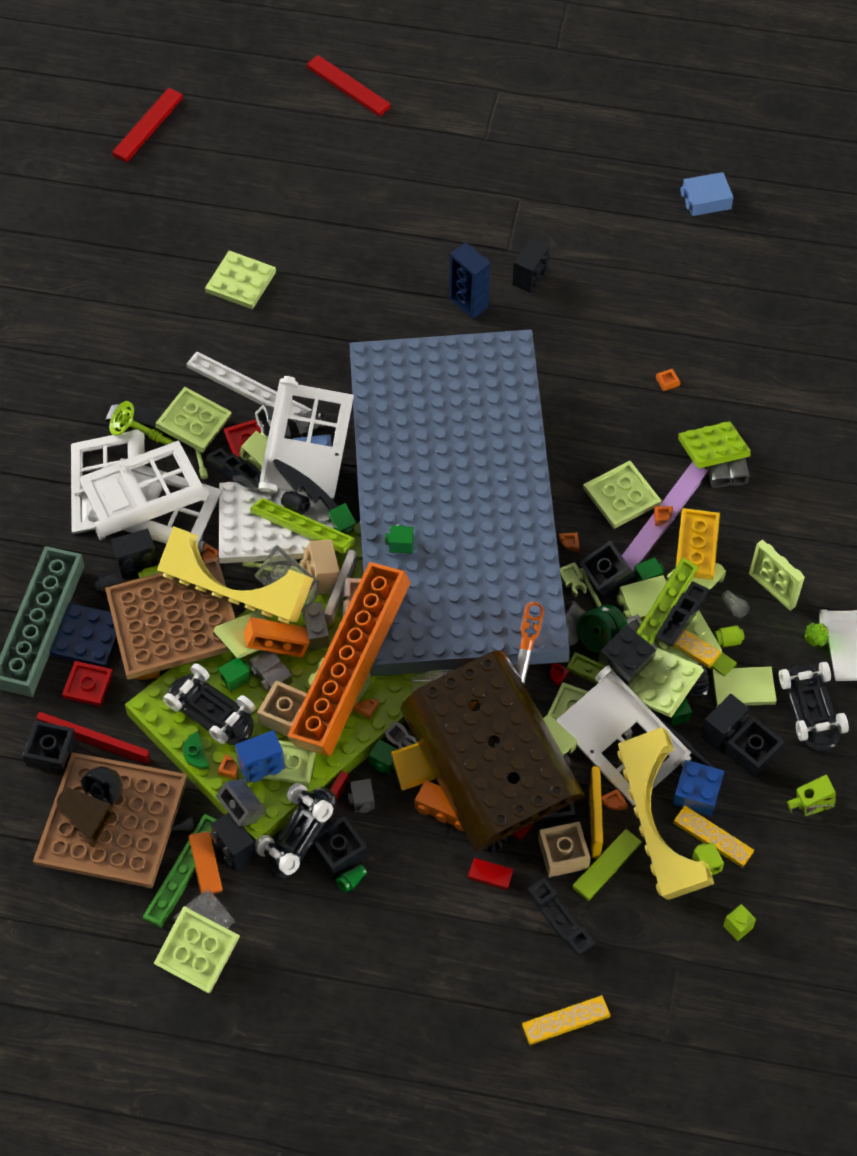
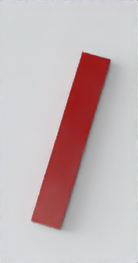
[307,55,391,117]
[112,88,183,163]
[36,712,151,765]

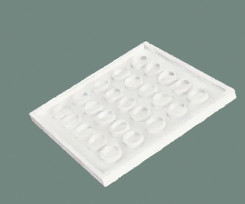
[219,482,335,564]

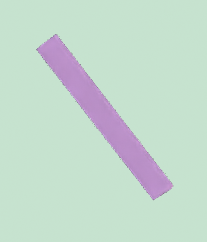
[622,462,708,572]

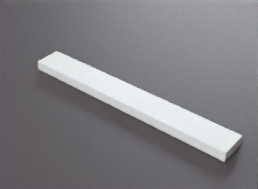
[187,352,312,422]

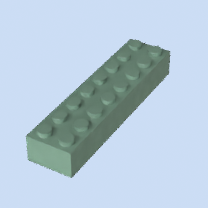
[0,546,84,697]

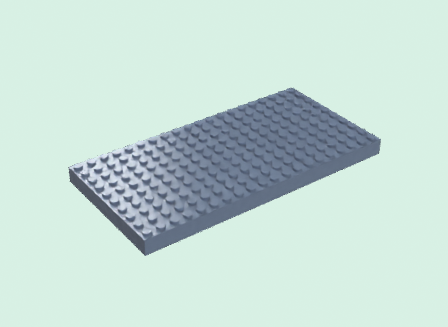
[349,330,569,676]

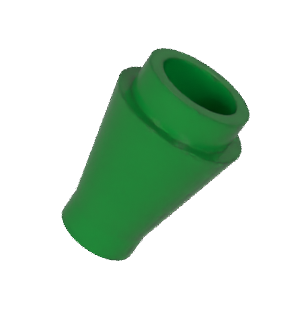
[336,864,367,893]

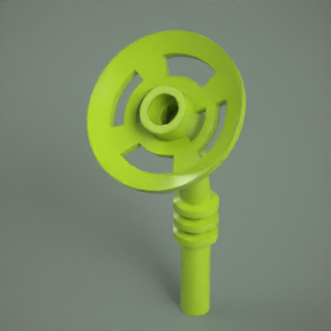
[109,401,175,445]

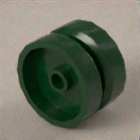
[577,604,627,653]

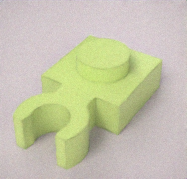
[560,562,587,597]

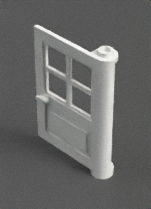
[258,376,354,499]
[71,430,145,534]
[79,441,209,540]
[88,458,222,552]
[819,610,857,681]
[556,665,692,806]

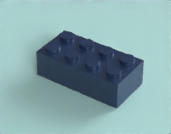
[449,242,490,319]

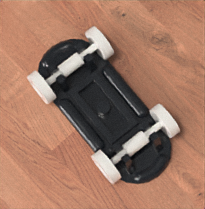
[779,662,849,752]
[163,663,256,745]
[255,783,336,880]

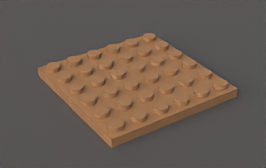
[105,557,235,680]
[33,752,188,888]

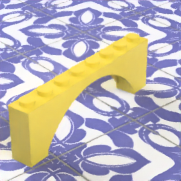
[157,526,314,624]
[617,727,714,900]

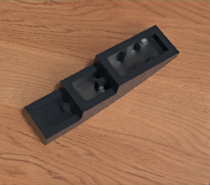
[206,448,261,492]
[273,459,338,511]
[655,581,709,647]

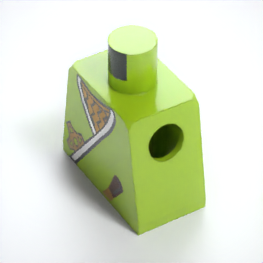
[787,775,836,816]

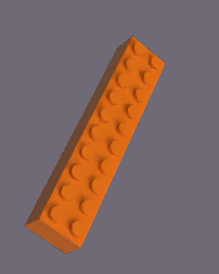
[287,562,411,757]

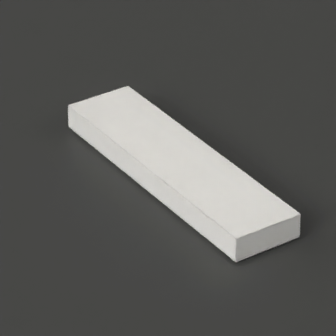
[324,549,357,625]

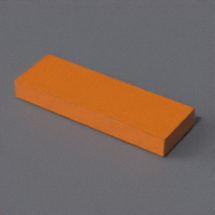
[189,831,223,896]

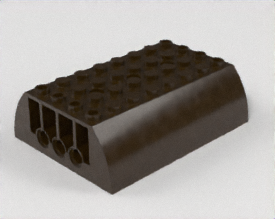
[400,651,585,853]

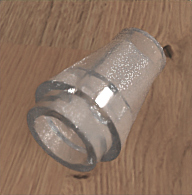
[722,591,750,618]

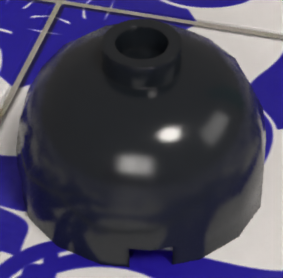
[81,766,123,805]

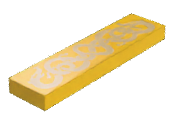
[673,630,721,668]
[673,806,754,868]
[522,996,610,1045]

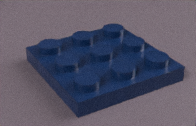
[50,603,117,668]

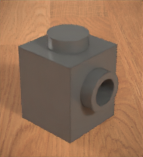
[348,779,375,813]

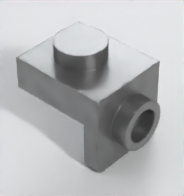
[295,410,326,435]

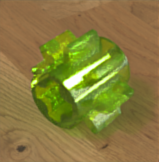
[805,622,829,647]

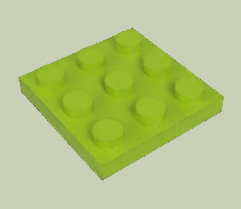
[678,422,750,469]

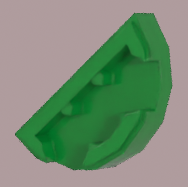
[183,731,209,770]

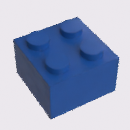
[235,730,285,783]
[673,760,724,816]

